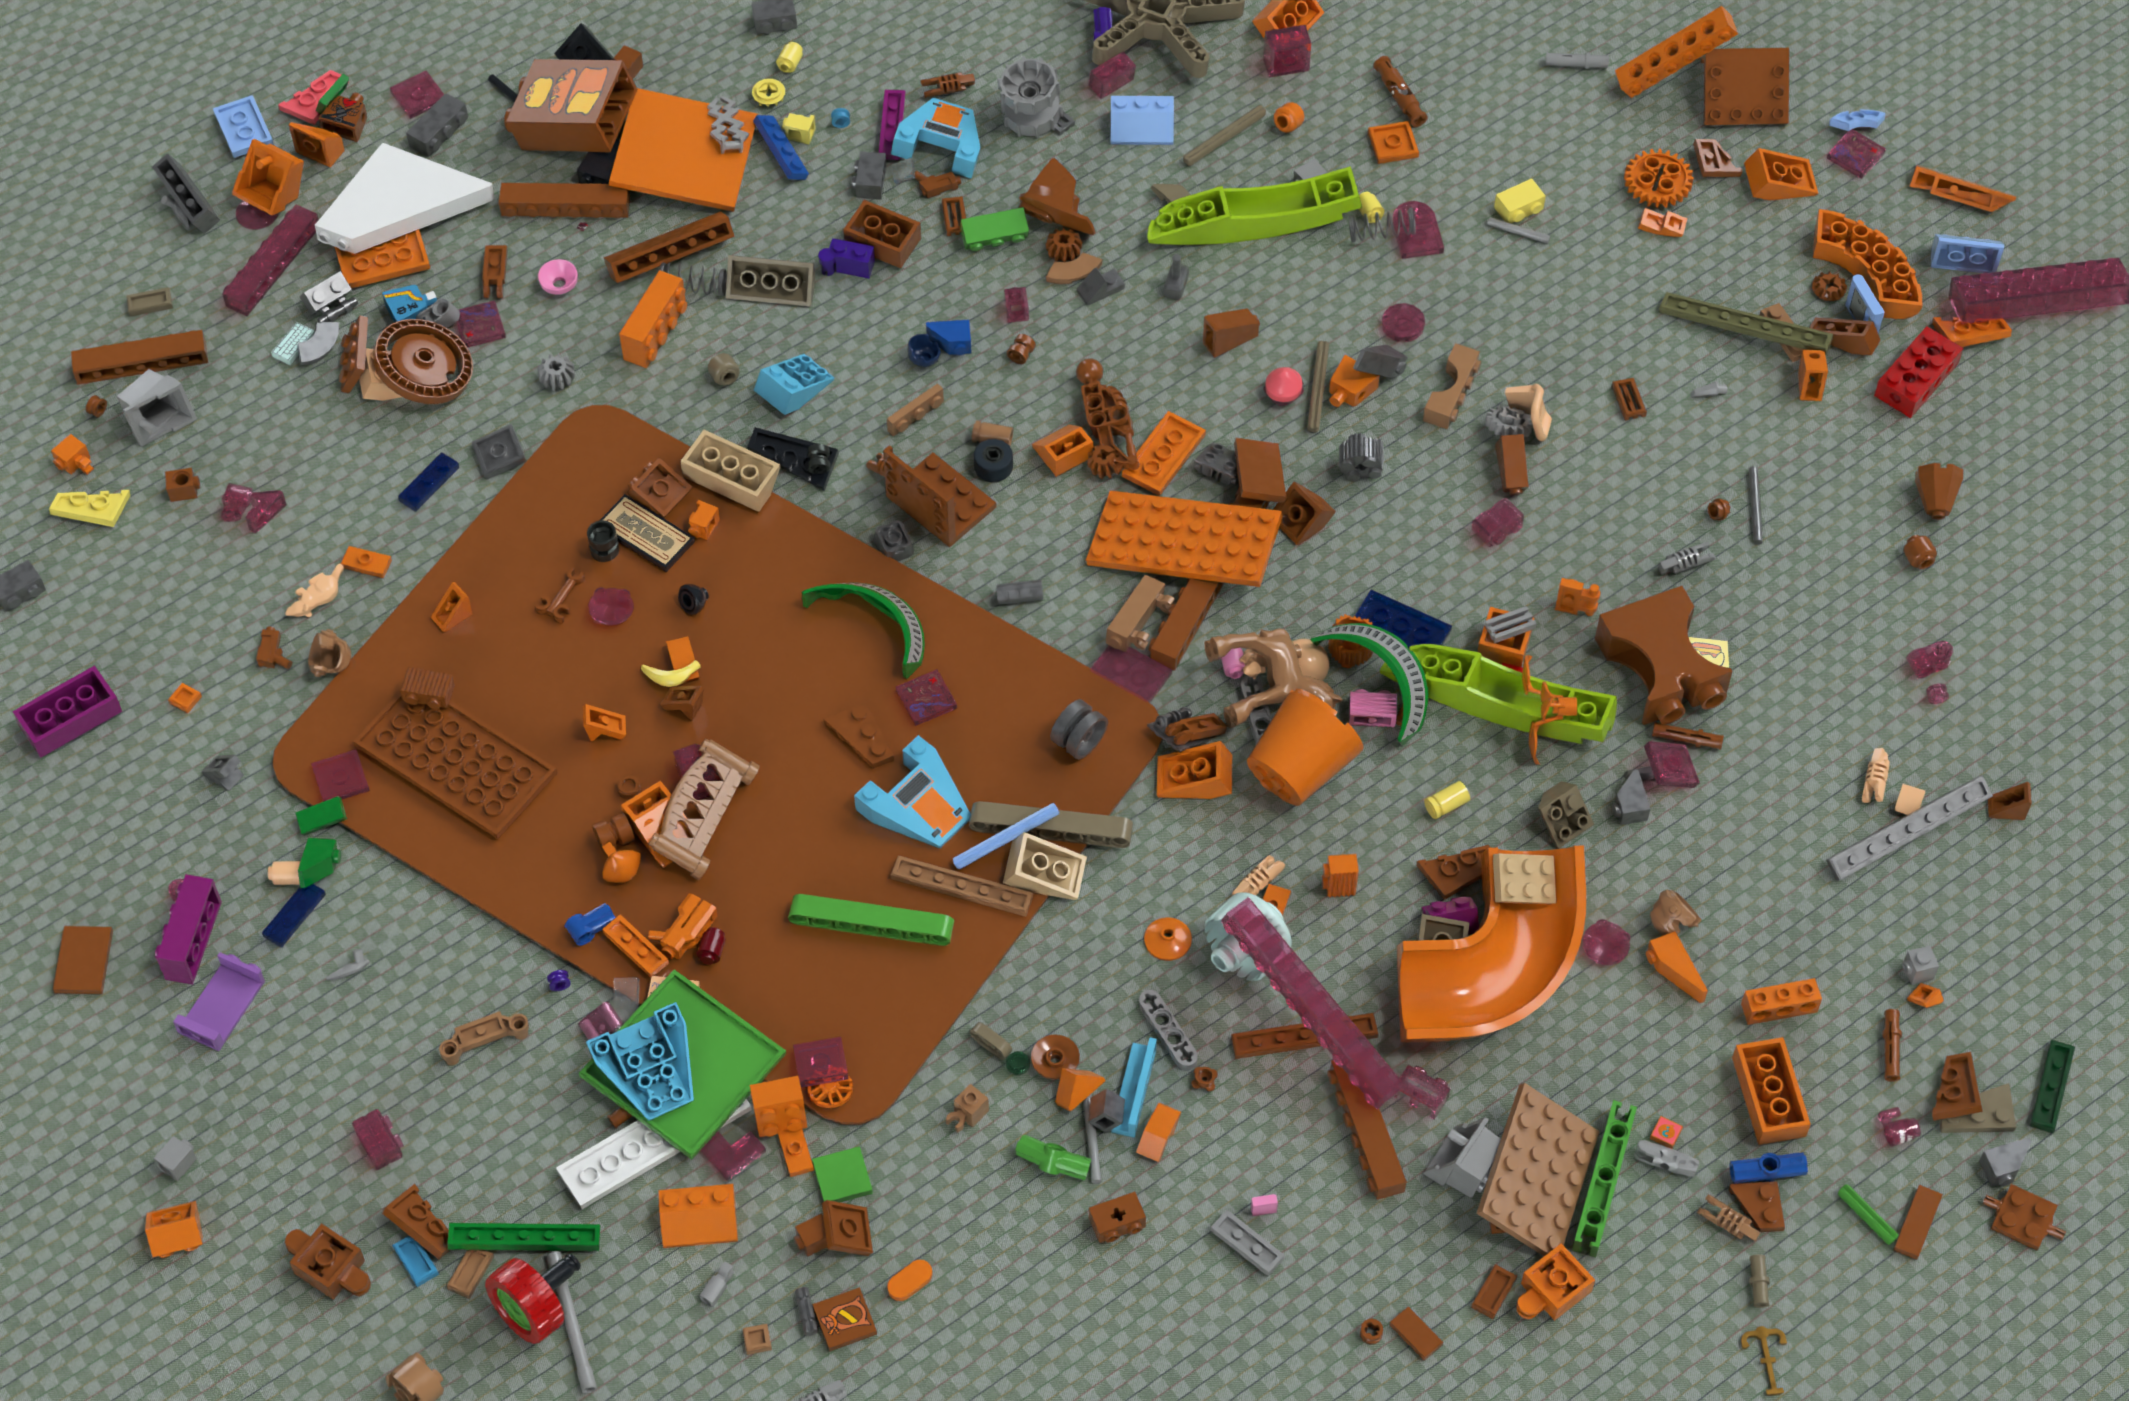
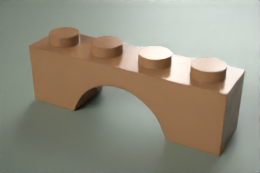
[1423,343,1482,430]

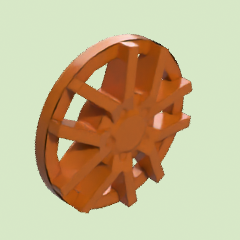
[807,1067,853,1108]

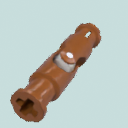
[1373,56,1428,127]

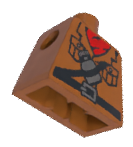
[318,93,367,142]

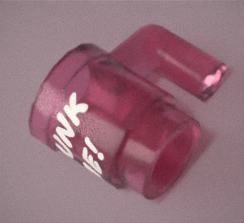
[1878,1107,1921,1147]

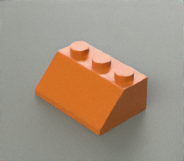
[1252,0,1325,51]
[658,1184,738,1248]

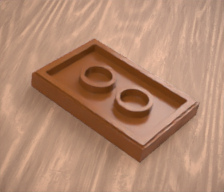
[53,926,113,994]

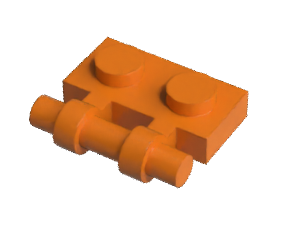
[1555,578,1600,616]

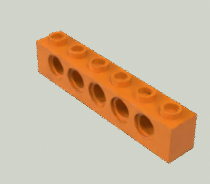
[1615,6,1738,98]

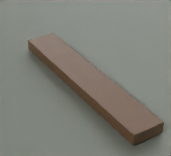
[891,855,1033,917]

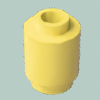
[776,42,803,73]
[1359,192,1384,223]

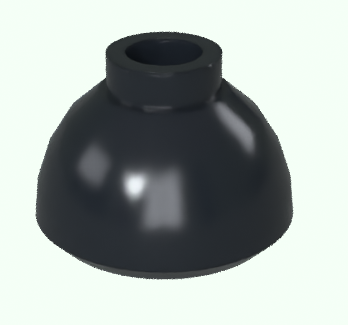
[678,584,709,615]

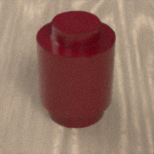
[697,927,726,965]

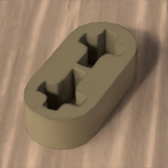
[970,1022,1012,1060]

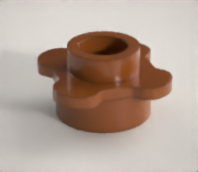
[1191,1067,1218,1092]

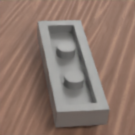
[1211,1210,1285,1277]

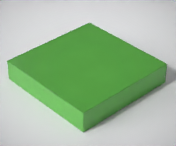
[812,1146,873,1202]

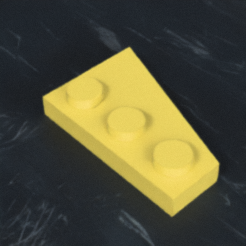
[49,490,130,527]

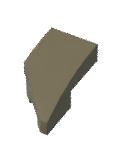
[1151,184,1191,203]

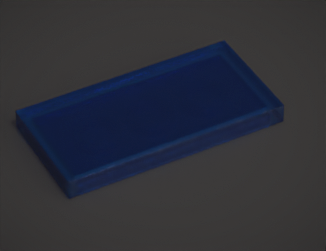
[1355,590,1452,649]

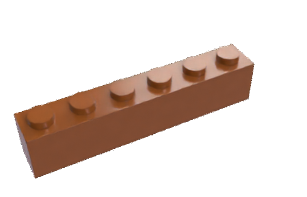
[499,183,630,218]
[604,211,735,283]
[71,330,209,385]
[1327,1053,1407,1200]

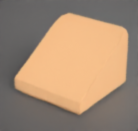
[1894,784,1925,815]

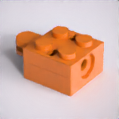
[1516,1243,1595,1321]

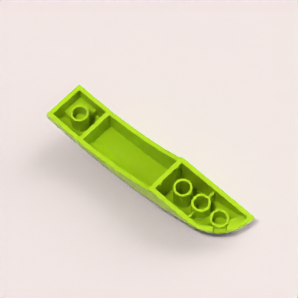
[1147,166,1362,245]
[1379,644,1617,744]

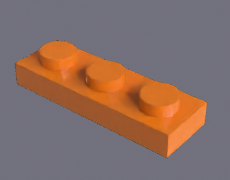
[602,914,669,978]

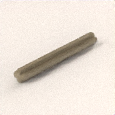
[1183,105,1266,166]
[1307,341,1329,433]

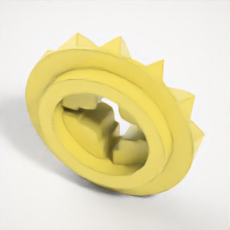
[752,79,786,107]

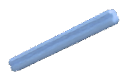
[953,803,1059,869]

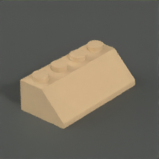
[680,430,780,512]

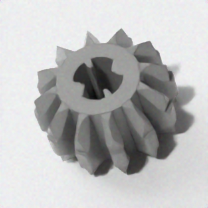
[538,353,575,391]

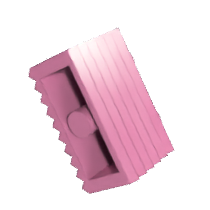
[1349,689,1397,728]

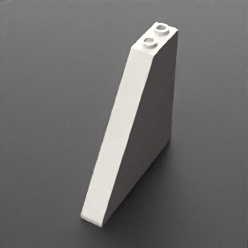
[315,143,494,254]

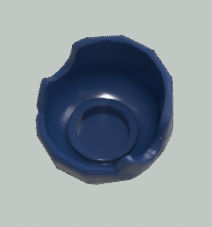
[907,334,941,367]

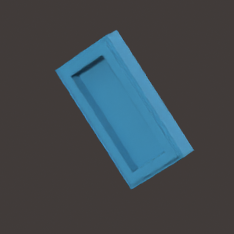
[392,1236,439,1287]

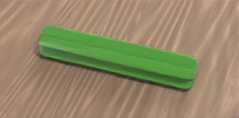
[1838,1184,1898,1245]

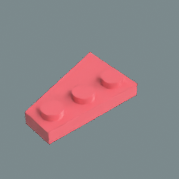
[278,70,349,125]

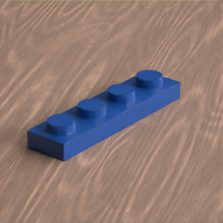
[753,115,809,180]

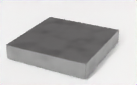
[471,424,527,480]

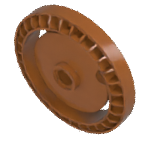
[373,319,473,404]

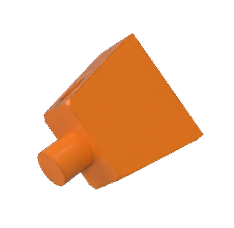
[1798,350,1828,401]
[1329,355,1380,407]

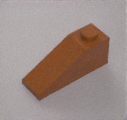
[1809,317,1881,355]

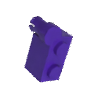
[818,238,875,279]

